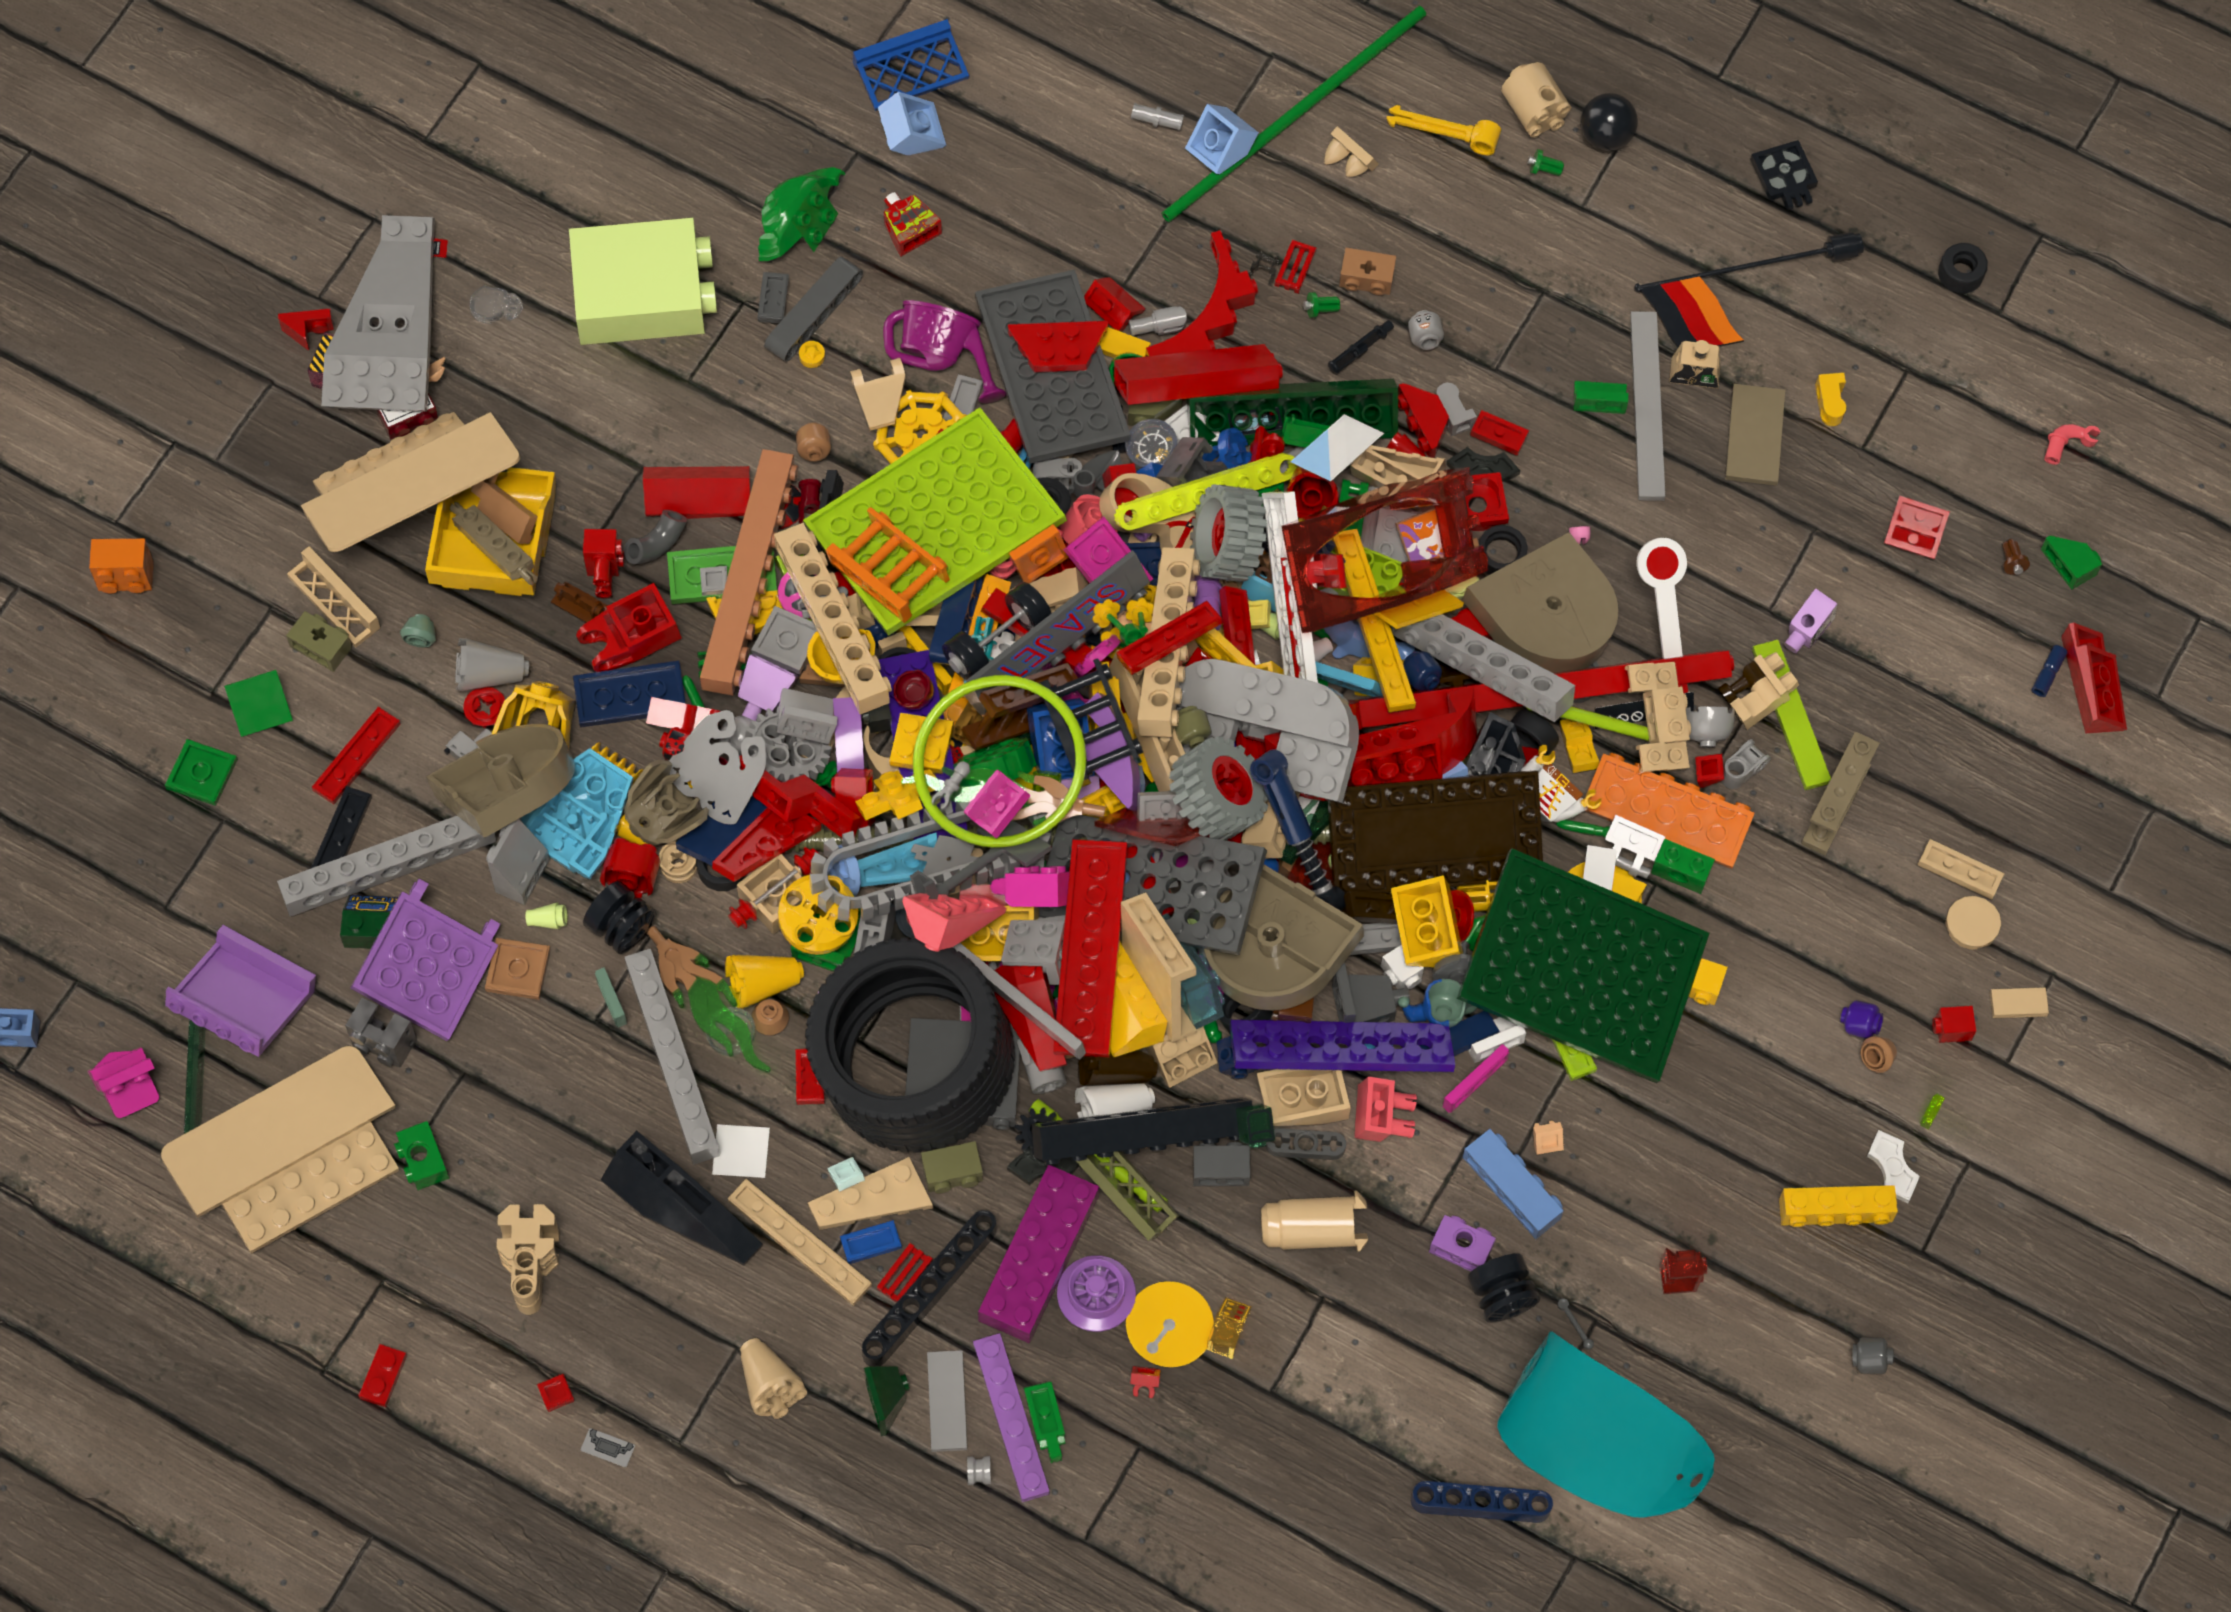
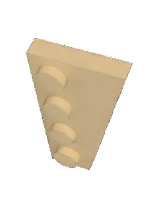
[808,1157,933,1230]

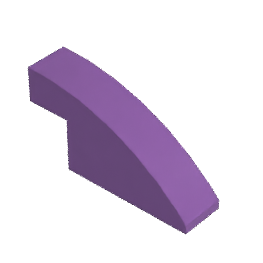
[1084,692,1140,811]
[833,697,865,773]

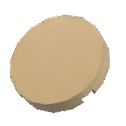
[1945,896,2001,950]

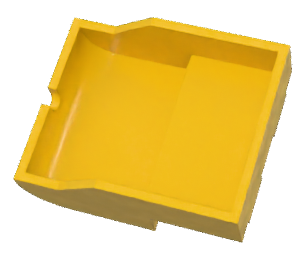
[425,467,556,596]

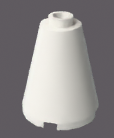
[1075,1083,1155,1118]

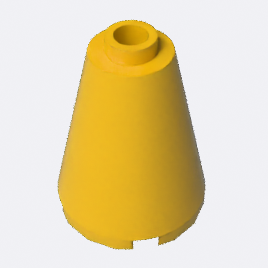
[725,955,804,1009]

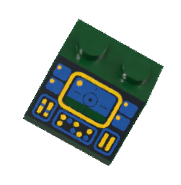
[340,895,398,949]

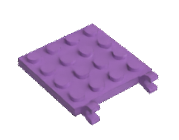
[350,879,500,1041]

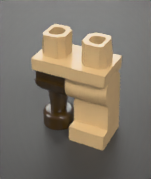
[1718,652,1799,730]

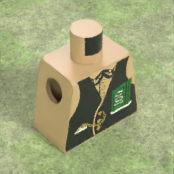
[1669,340,1721,388]

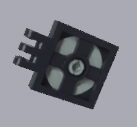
[1750,140,1818,210]

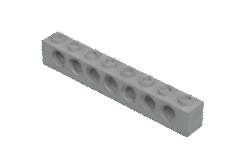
[1389,592,1575,722]
[277,816,496,917]

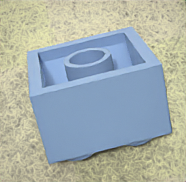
[878,91,946,155]
[1185,104,1259,174]

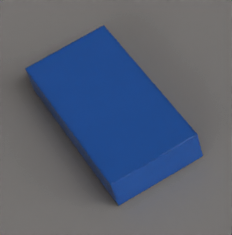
[840,1220,902,1264]

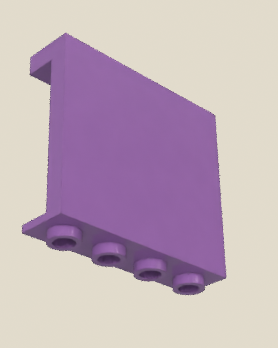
[165,925,316,1057]

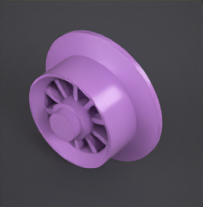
[1057,1255,1136,1332]

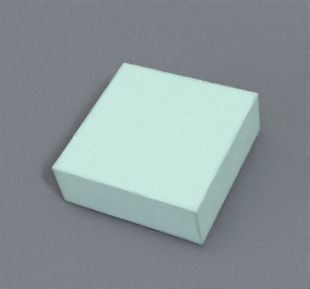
[827,1157,865,1192]

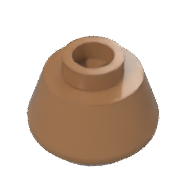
[751,999,789,1035]
[1861,1036,1897,1073]

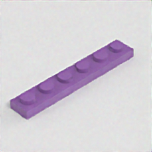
[973,1333,1049,1502]

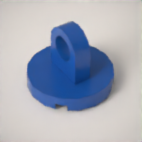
[1202,428,1252,469]

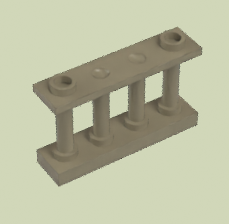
[1801,731,1880,856]

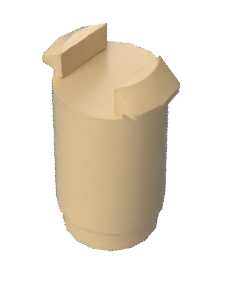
[1261,1191,1368,1252]

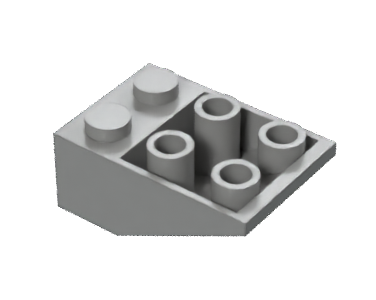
[486,819,550,906]

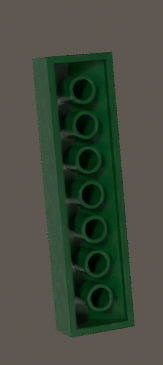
[1187,378,1398,447]

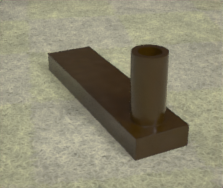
[1341,891,1398,924]

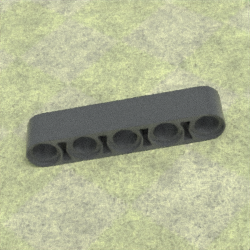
[764,256,863,362]

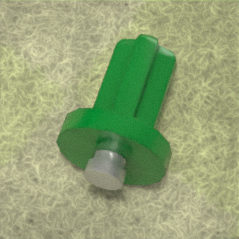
[1527,149,1564,176]
[1303,292,1340,318]

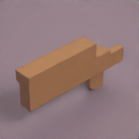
[471,473,537,544]

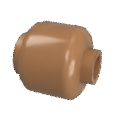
[796,423,831,462]

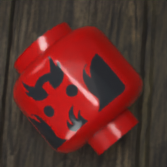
[659,727,691,760]

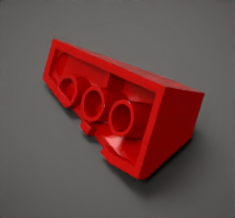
[994,965,1067,1072]

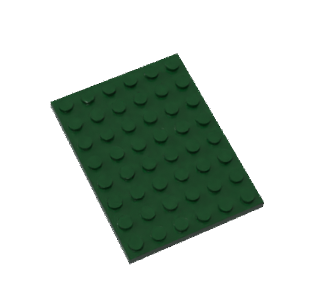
[1456,848,1710,1083]

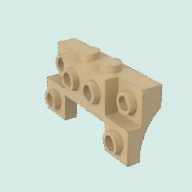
[1625,662,1691,773]

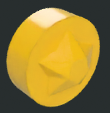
[799,341,825,368]

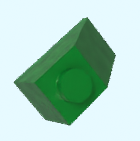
[2041,536,2102,590]

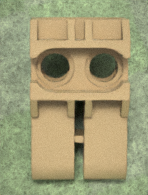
[497,1204,560,1315]

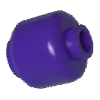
[1840,1000,1884,1039]

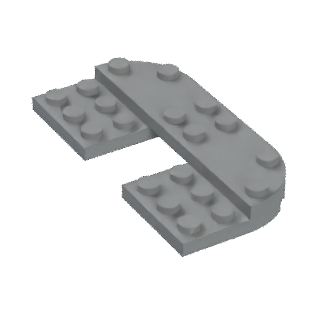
[1176,659,1359,803]

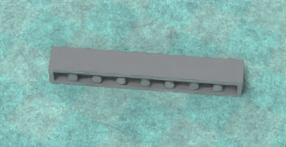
[624,948,720,1165]

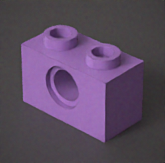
[1429,1215,1496,1272]

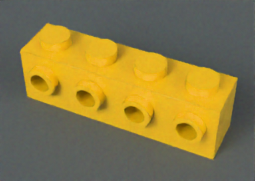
[1779,1185,1898,1227]

